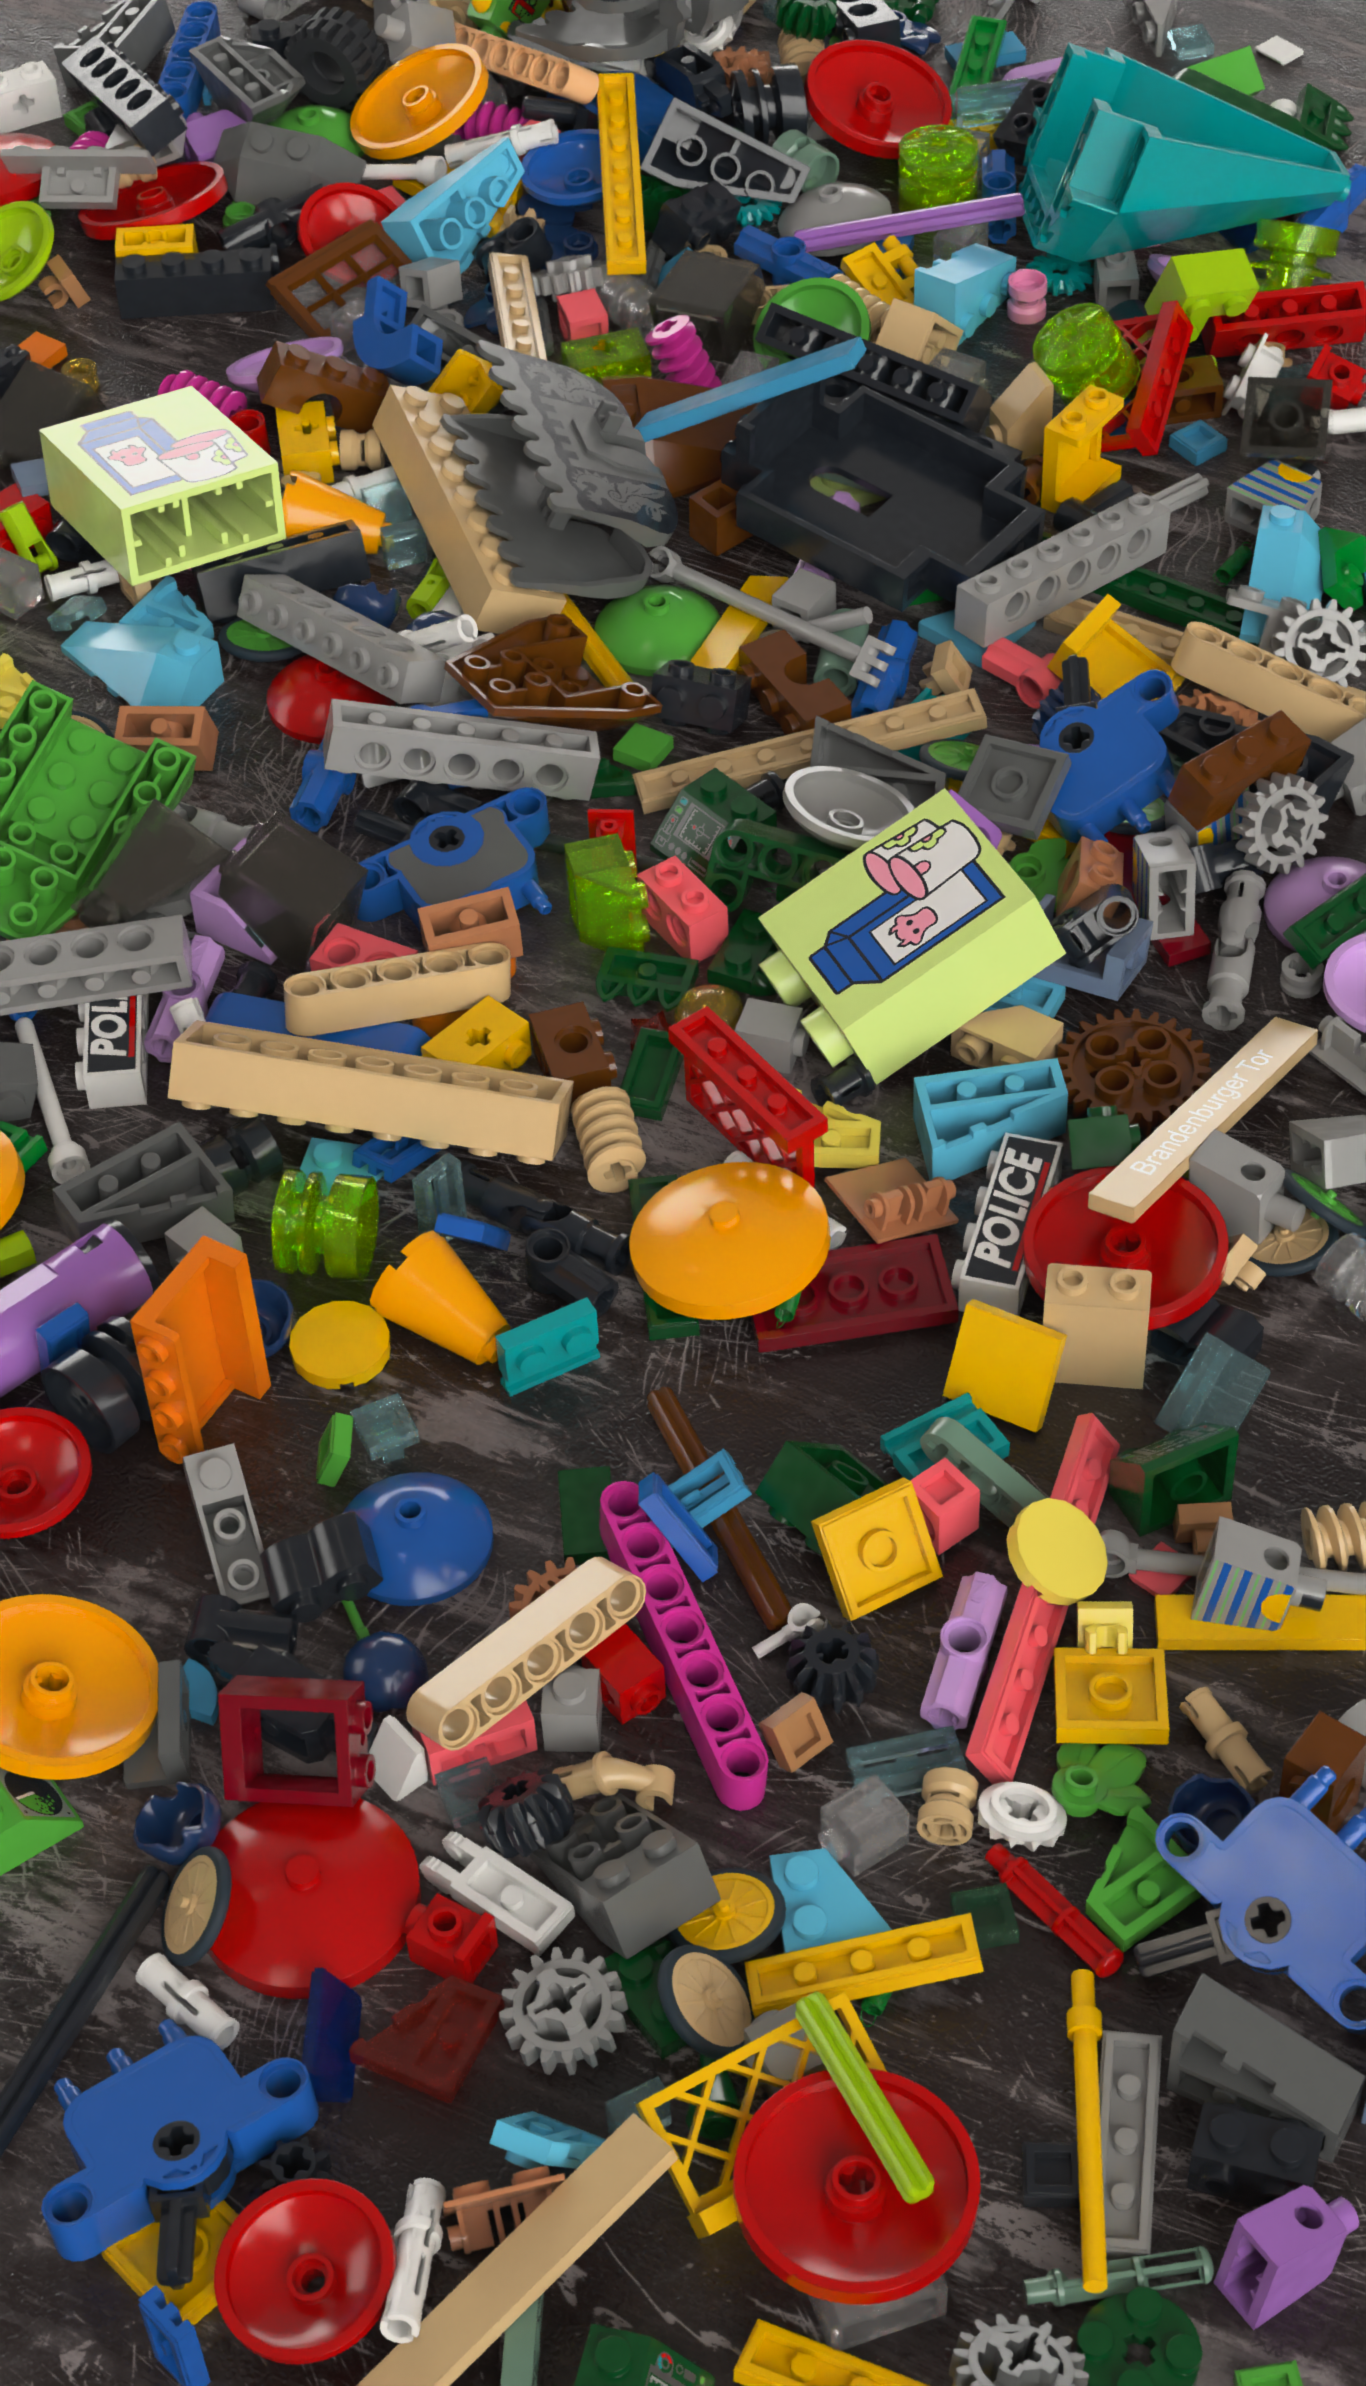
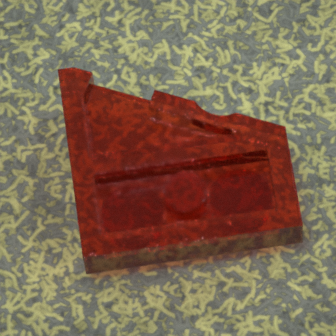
[349,1975,505,2104]

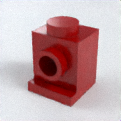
[1299,344,1366,411]
[404,1893,498,1991]

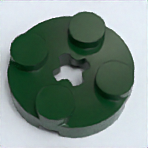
[1076,2287,1203,2386]

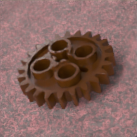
[1057,1009,1212,1137]

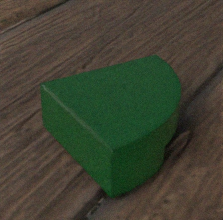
[591,758,636,799]

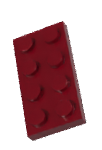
[750,1234,959,1353]

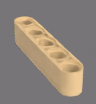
[1171,622,1366,743]
[283,942,511,1037]
[406,1557,646,1751]

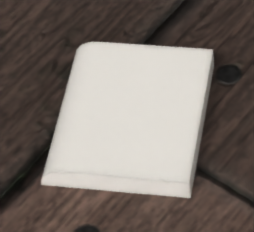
[1255,35,1303,65]

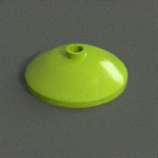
[0,201,54,302]

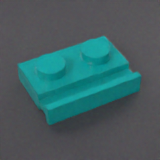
[495,1297,600,1397]
[880,1393,1010,1480]

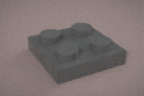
[958,734,1072,840]

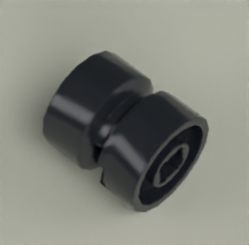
[198,1117,283,1197]

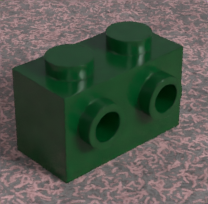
[1068,1105,1141,1170]

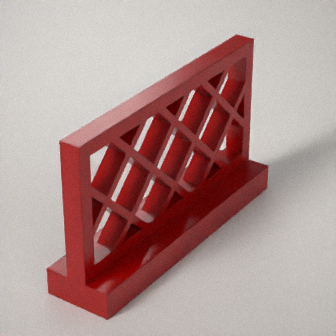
[1074,300,1194,456]
[668,1006,828,1189]

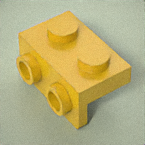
[427,349,504,414]

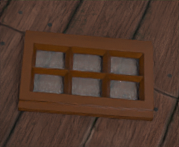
[266,219,413,344]

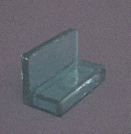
[950,77,1029,130]
[1154,1332,1271,1433]

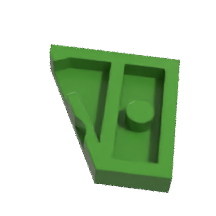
[1085,1804,1202,1953]

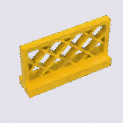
[635,1992,886,2239]

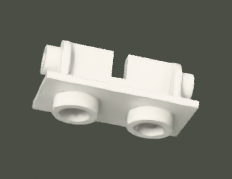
[1222,333,1284,420]

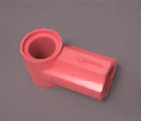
[982,637,1063,709]

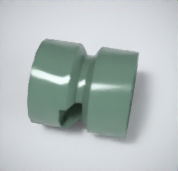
[772,129,840,193]

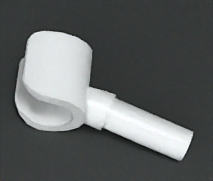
[752,1603,825,1659]

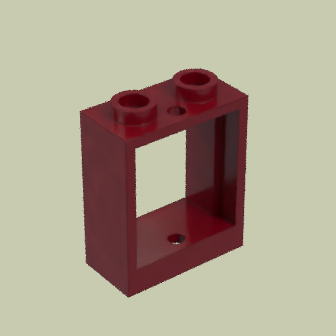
[218,1675,376,1807]

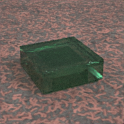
[950,1883,1019,1949]

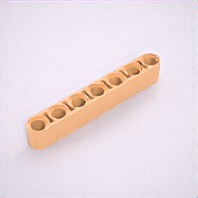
[454,22,599,105]

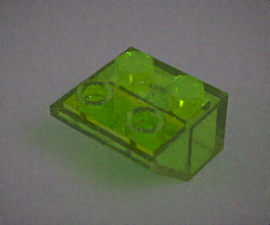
[564,833,650,952]

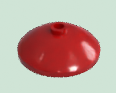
[297,182,399,288]
[266,655,396,744]
[0,1407,92,1539]
[214,2178,397,2364]

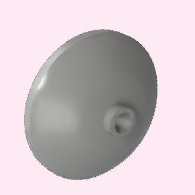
[778,182,892,257]
[783,766,915,852]

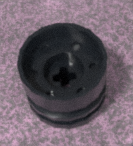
[729,62,807,145]
[41,1315,152,1454]

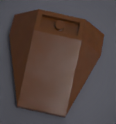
[597,374,757,499]
[444,614,663,732]

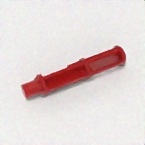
[985,1843,1124,1978]

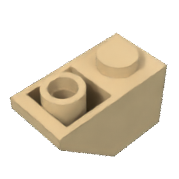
[951,1005,1064,1068]

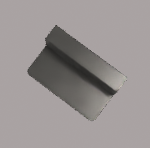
[123,1659,191,1790]

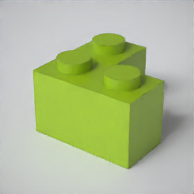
[1144,248,1260,343]

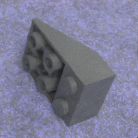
[530,1793,721,1960]

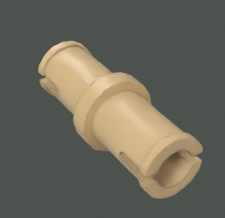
[1180,1687,1274,1794]

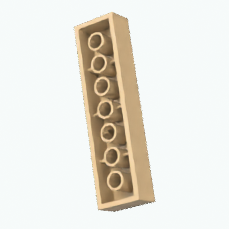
[372,385,567,634]
[168,1020,574,1165]

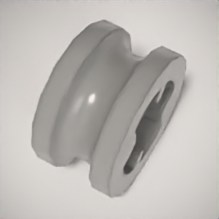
[1280,953,1324,999]

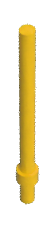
[1066,1969,1108,2293]

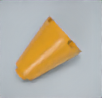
[282,470,392,554]
[370,1230,511,1365]

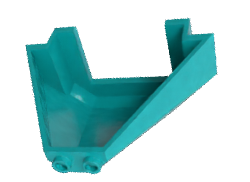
[1017,43,1351,262]

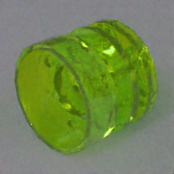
[898,124,979,212]
[1250,219,1341,292]
[1033,303,1140,406]
[271,1169,379,1281]

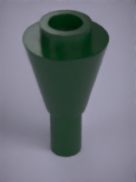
[686,2054,741,2140]

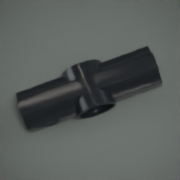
[217,183,324,251]

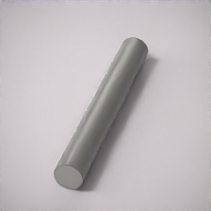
[757,606,873,642]

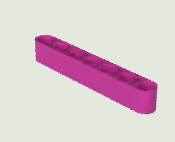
[599,1481,769,1811]

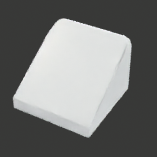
[368,1715,428,1801]

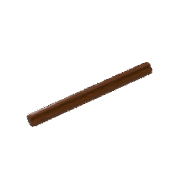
[647,1386,792,1632]

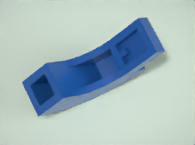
[353,275,443,386]

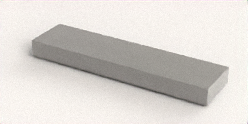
[1099,2030,1162,2264]

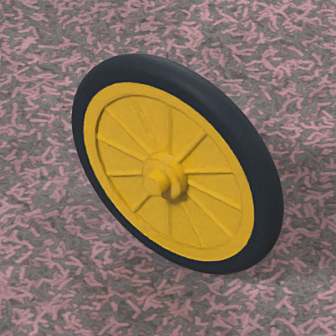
[668,1867,786,1964]

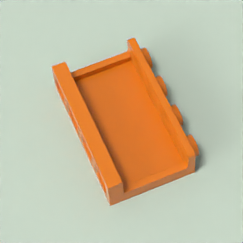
[130,1235,271,1464]

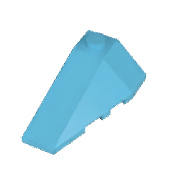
[381,137,525,274]
[1239,505,1324,644]
[61,621,224,706]

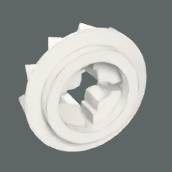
[679,16,736,56]
[976,1782,1067,1852]

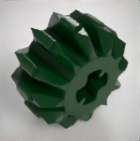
[775,0,838,42]

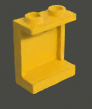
[1041,384,1124,513]
[1047,594,1186,701]

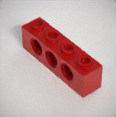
[1201,281,1366,358]

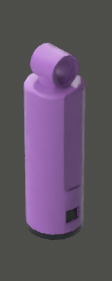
[0,1218,161,1398]

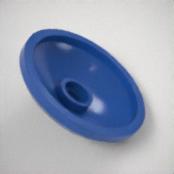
[521,129,603,207]
[342,1472,494,1606]

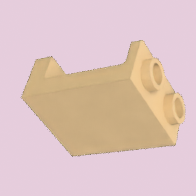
[1043,1263,1152,1389]

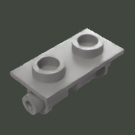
[1309,1015,1366,1096]

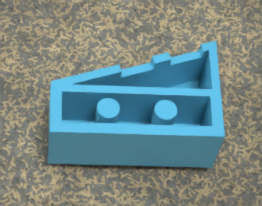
[914,243,1016,346]
[913,1058,1068,1181]

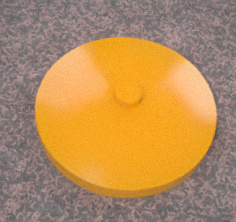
[350,43,489,160]
[629,1162,831,1320]
[0,1594,158,1780]

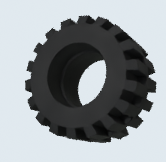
[284,7,386,111]

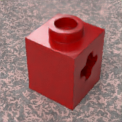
[581,1623,666,1725]

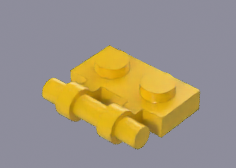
[840,235,918,306]

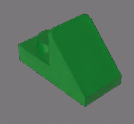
[1318,527,1366,611]

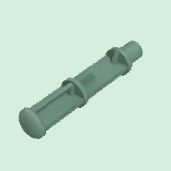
[1023,2246,1214,2307]

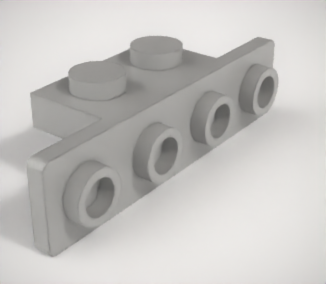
[0,145,157,209]
[1226,585,1366,677]

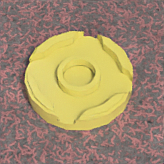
[1007,1498,1108,1606]

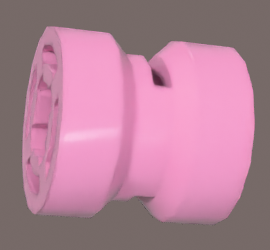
[1007,269,1048,325]

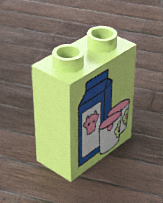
[39,386,286,586]
[758,788,1066,1085]

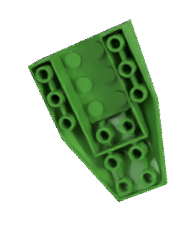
[0,680,197,940]

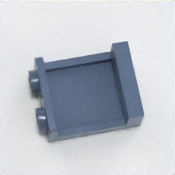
[1033,894,1153,1001]

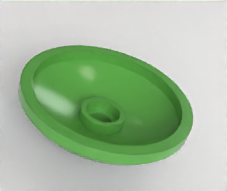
[266,105,364,158]
[753,277,871,370]
[594,585,721,676]

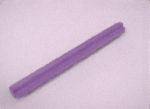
[794,192,1025,253]

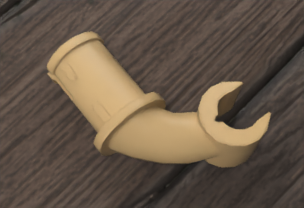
[552,1751,675,1811]

